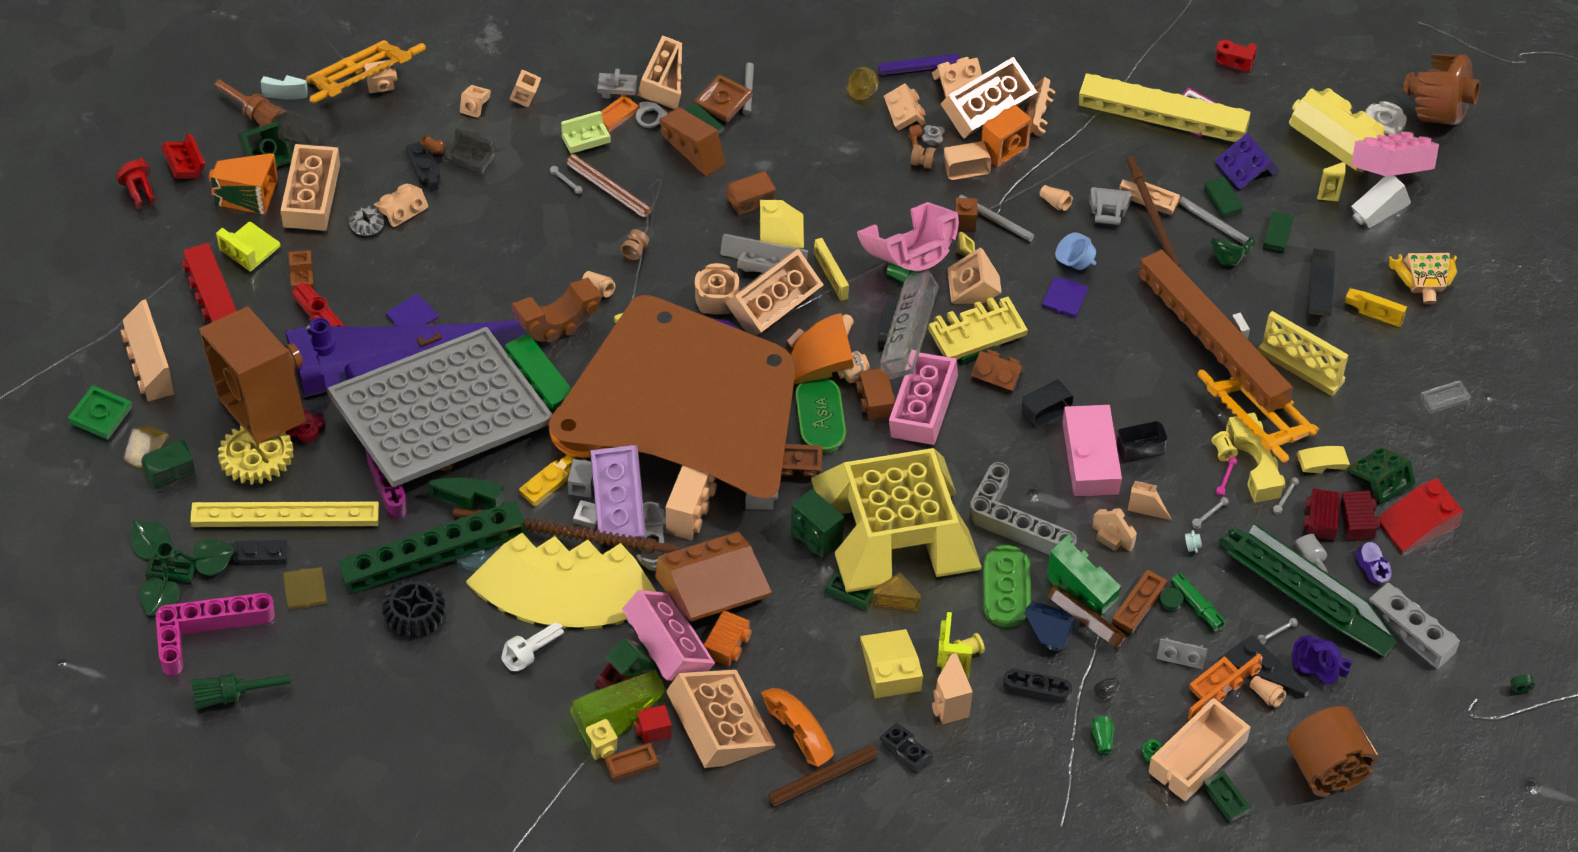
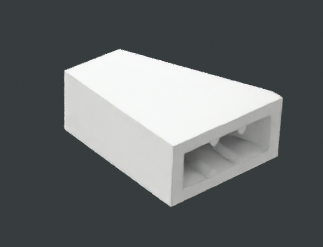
[1351,175,1411,228]

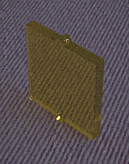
[283,567,327,609]

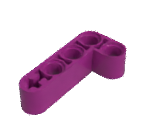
[366,450,407,519]

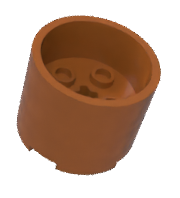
[1287,706,1379,797]

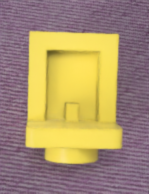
[586,719,618,760]

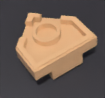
[1092,508,1137,552]

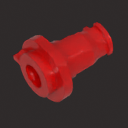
[116,157,156,209]

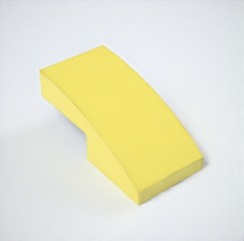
[1297,446,1350,474]

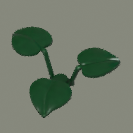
[131,520,234,616]

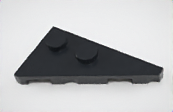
[1218,634,1309,698]

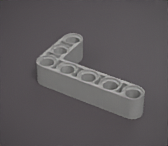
[969,462,1076,555]

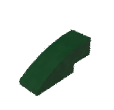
[429,478,504,510]

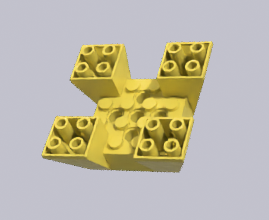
[811,448,982,592]

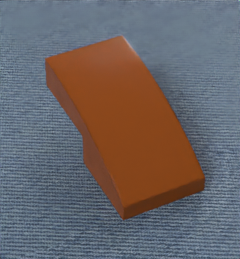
[289,250,314,291]

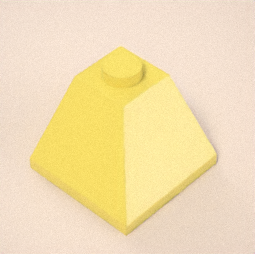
[760,200,804,249]

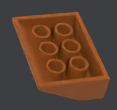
[655,531,772,621]

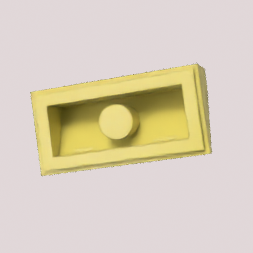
[1317,162,1345,201]

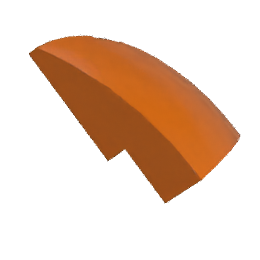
[791,313,854,384]

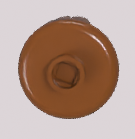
[1404,54,1480,125]

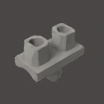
[597,68,637,99]

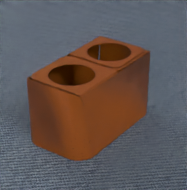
[726,171,776,216]

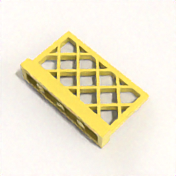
[1258,311,1349,397]

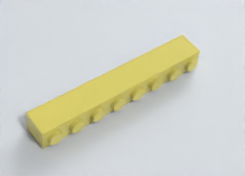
[1079,73,1251,142]

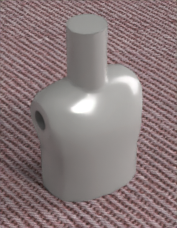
[1293,534,1328,573]

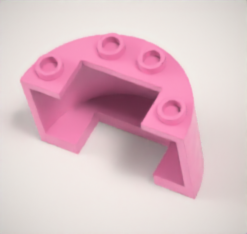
[857,202,959,271]

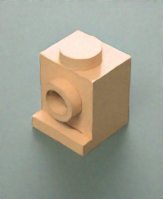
[509,70,541,108]

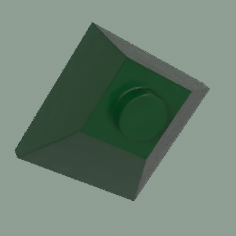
[237,120,293,167]

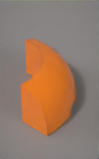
[761,688,834,767]

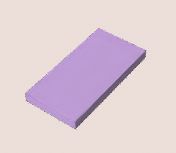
[591,445,646,543]

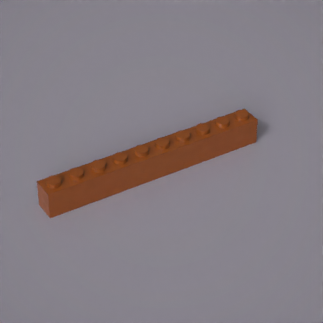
[1139,250,1293,413]

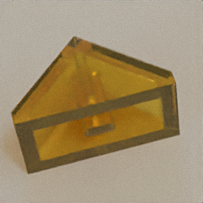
[124,425,168,469]
[873,573,921,611]

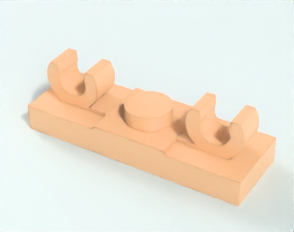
[1026,77,1055,137]

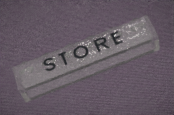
[880,270,939,379]

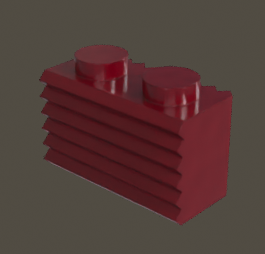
[1303,488,1340,541]
[1339,491,1380,541]

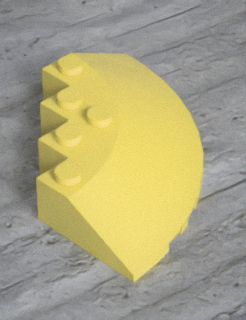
[466,533,656,630]

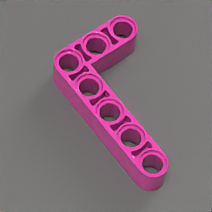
[156,593,275,676]

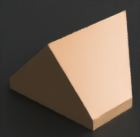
[1128,481,1172,521]

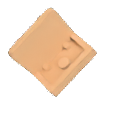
[932,57,982,97]

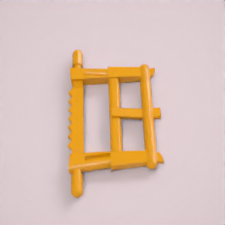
[306,40,426,103]
[1197,370,1319,462]

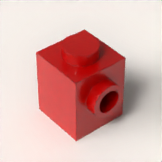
[634,705,671,744]

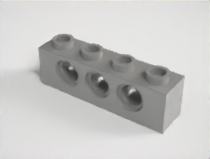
[1369,582,1460,669]

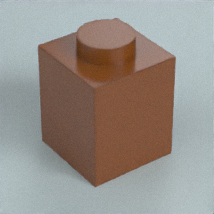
[954,198,977,232]

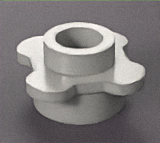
[922,125,945,146]

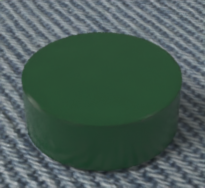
[1159,588,1183,612]
[1510,675,1536,693]

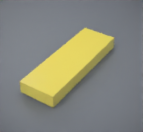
[814,238,849,301]

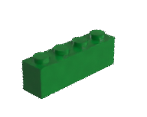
[505,334,572,414]

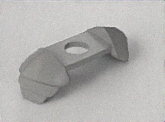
[637,502,667,571]

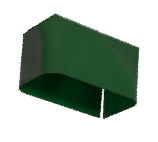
[141,440,195,488]
[605,638,658,682]

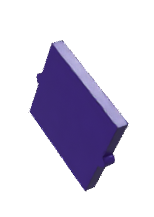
[1042,276,1089,318]
[386,294,439,326]

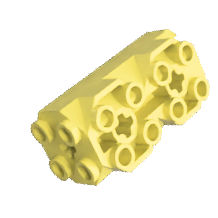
[1289,88,1385,172]

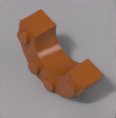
[512,277,602,342]

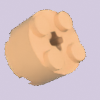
[695,263,739,315]

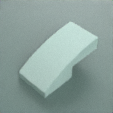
[260,75,308,100]

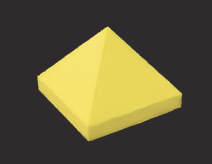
[955,232,975,257]

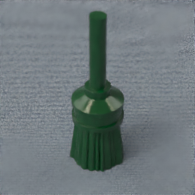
[191,673,291,710]

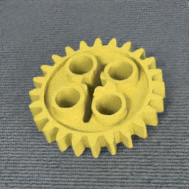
[218,425,294,484]

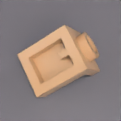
[460,85,491,118]

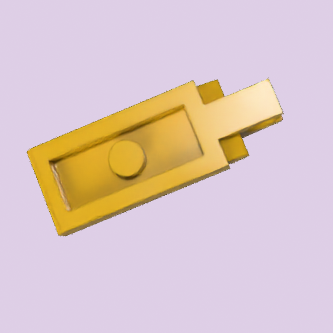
[1344,288,1407,327]
[519,455,574,507]

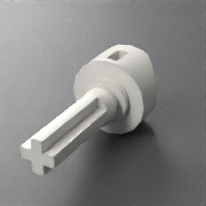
[501,622,564,671]

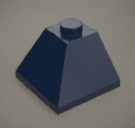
[1025,601,1076,651]

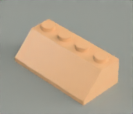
[120,299,174,401]

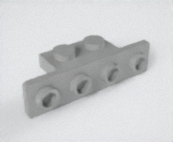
[720,234,808,273]

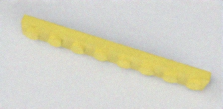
[190,502,379,527]

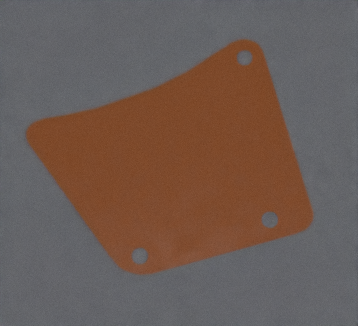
[549,295,795,499]

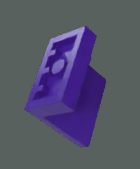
[1215,133,1279,190]

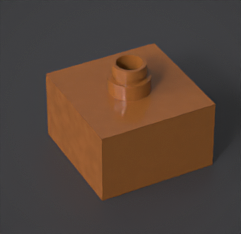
[199,306,306,445]

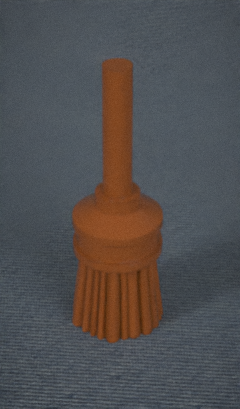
[215,79,288,127]

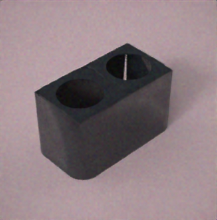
[1022,379,1074,427]
[1116,421,1168,463]

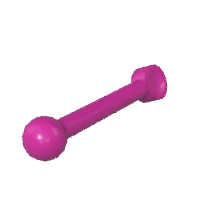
[1216,457,1237,496]

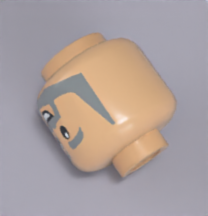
[837,351,871,383]

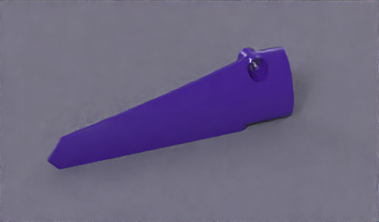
[285,318,527,398]

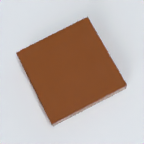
[693,74,753,122]

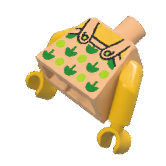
[1389,253,1457,304]

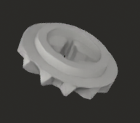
[349,206,384,236]

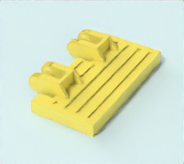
[928,297,1028,359]

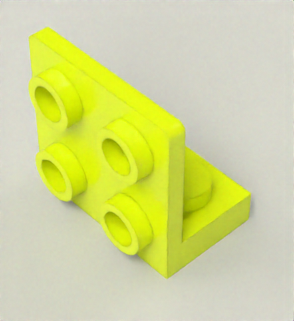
[216,222,280,272]
[937,612,973,680]

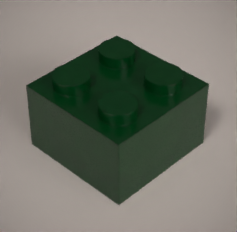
[791,489,845,558]

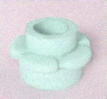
[1185,530,1202,553]

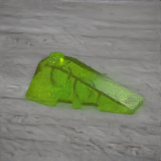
[570,670,666,752]

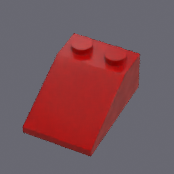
[1378,478,1464,554]

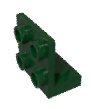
[1348,448,1416,504]

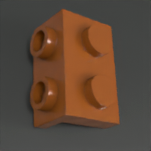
[971,349,1024,392]
[781,444,823,477]

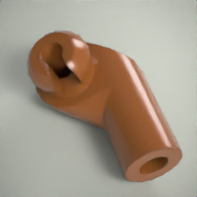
[420,135,445,155]

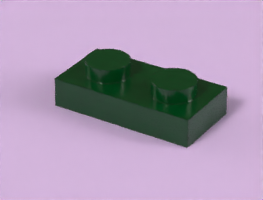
[1203,771,1251,823]

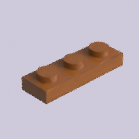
[1112,569,1168,634]

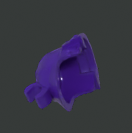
[1292,635,1352,684]

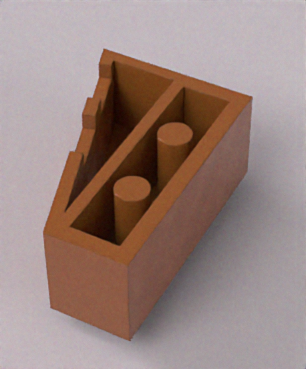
[659,107,726,177]

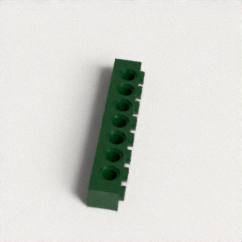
[338,500,528,595]

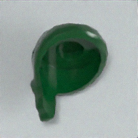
[1210,237,1256,266]

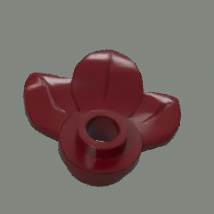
[285,409,325,443]

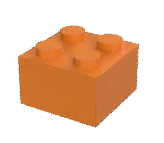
[981,104,1032,168]

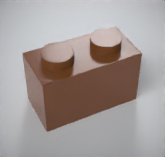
[856,367,895,420]

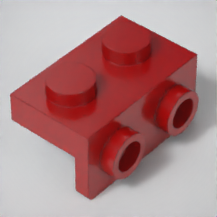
[161,134,205,178]

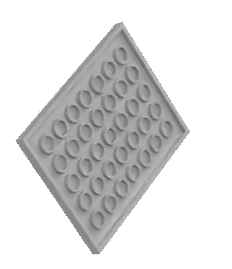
[327,327,552,487]

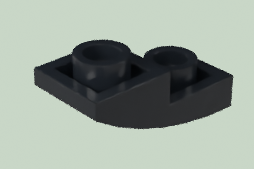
[880,722,933,772]

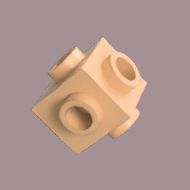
[365,60,397,93]

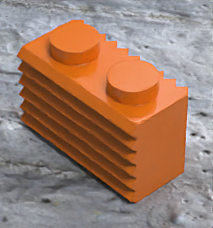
[704,611,752,667]

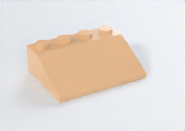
[666,670,776,768]

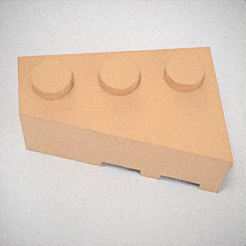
[638,35,682,110]

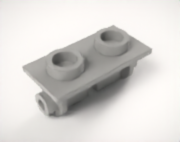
[1156,637,1207,669]

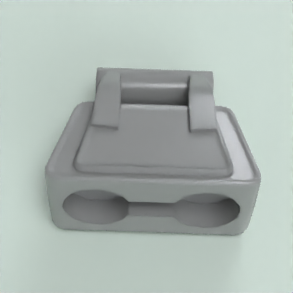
[1089,187,1131,225]

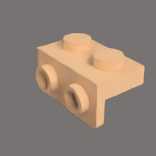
[884,84,926,130]
[374,184,428,227]

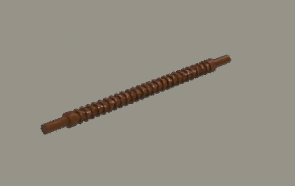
[453,508,679,553]

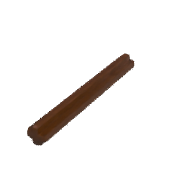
[769,745,878,806]

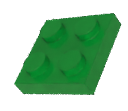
[68,385,132,440]

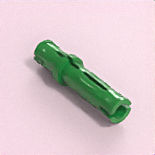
[1170,573,1227,631]

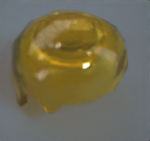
[846,66,878,101]

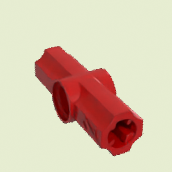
[292,282,345,326]

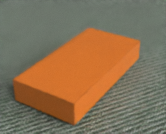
[601,95,639,133]

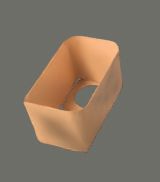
[943,141,991,180]

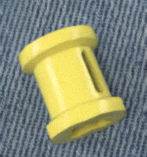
[1211,431,1238,461]
[954,633,985,654]

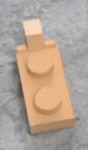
[1119,179,1180,216]

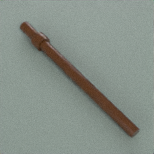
[1126,156,1180,267]

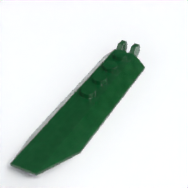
[1219,524,1398,658]

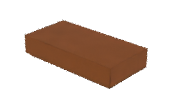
[605,743,659,781]

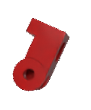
[1215,40,1257,73]

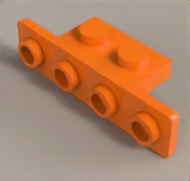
[1188,653,1263,720]

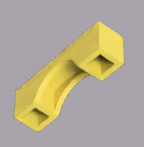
[1226,413,1285,503]

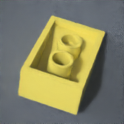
[860,629,923,698]

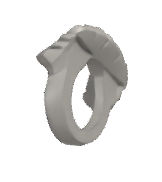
[636,102,668,128]

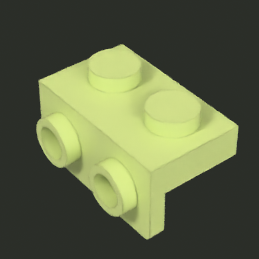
[561,111,611,153]

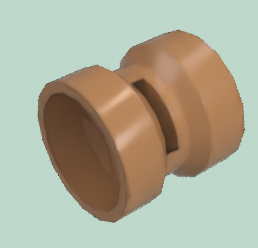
[910,144,936,169]
[620,229,650,260]

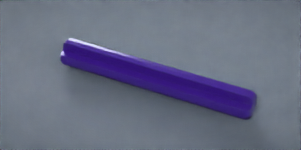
[878,54,960,75]

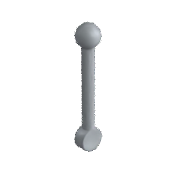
[550,166,583,194]
[1273,477,1299,515]
[1192,497,1229,529]
[1257,618,1298,645]

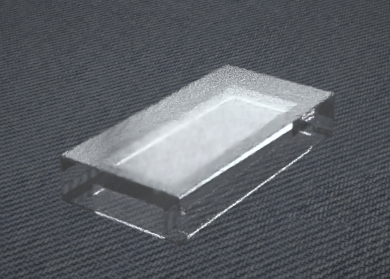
[1420,380,1471,414]

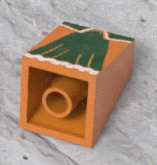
[209,154,278,215]

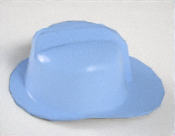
[1055,232,1097,270]

